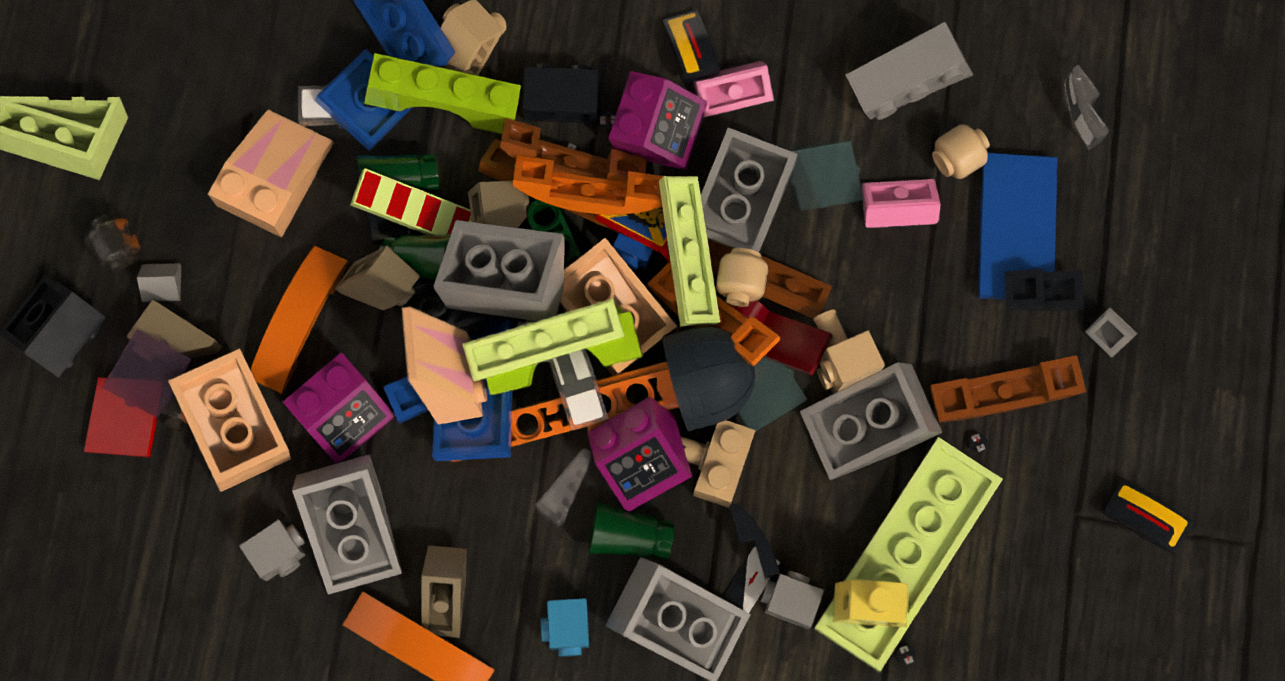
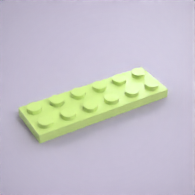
[814,437,1003,672]

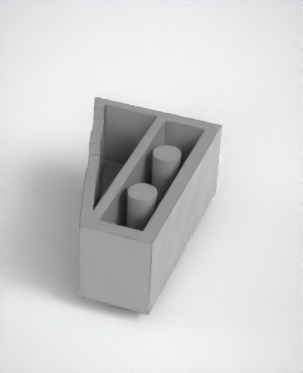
[846,22,973,120]

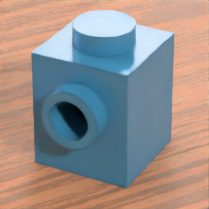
[541,599,589,657]

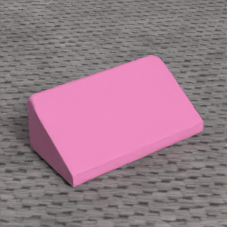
[693,61,773,117]
[862,179,941,228]

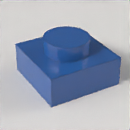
[613,233,653,270]
[384,377,429,423]

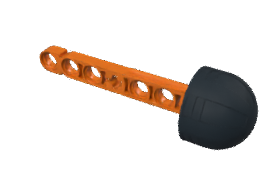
[452,327,755,462]

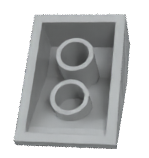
[701,128,798,252]
[800,362,943,480]
[292,454,402,595]
[605,557,751,681]

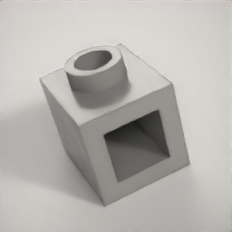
[240,520,305,581]
[761,571,824,629]

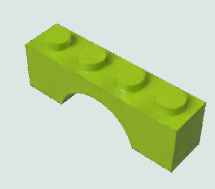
[364,53,521,134]
[486,306,643,395]

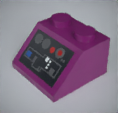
[608,71,708,170]
[283,352,396,464]
[587,397,692,512]

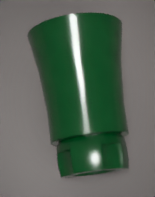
[357,153,439,191]
[380,234,451,280]
[588,501,675,559]

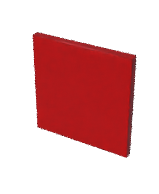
[84,377,164,458]

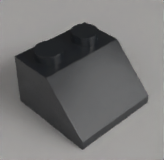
[0,274,106,378]

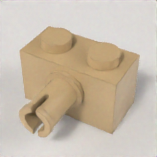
[441,0,506,76]
[813,309,885,394]
[681,420,755,508]

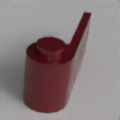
[729,300,833,375]

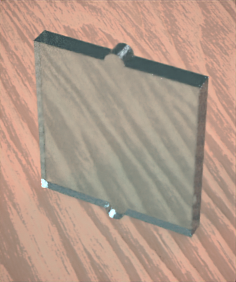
[790,141,863,211]
[738,358,807,432]

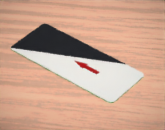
[722,547,780,613]

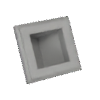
[137,263,181,302]
[1085,308,1137,358]

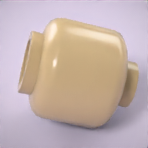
[932,124,990,179]
[716,248,768,307]

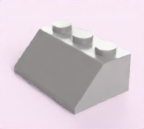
[433,220,565,321]

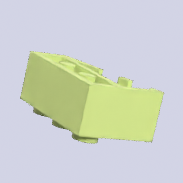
[0,96,128,180]

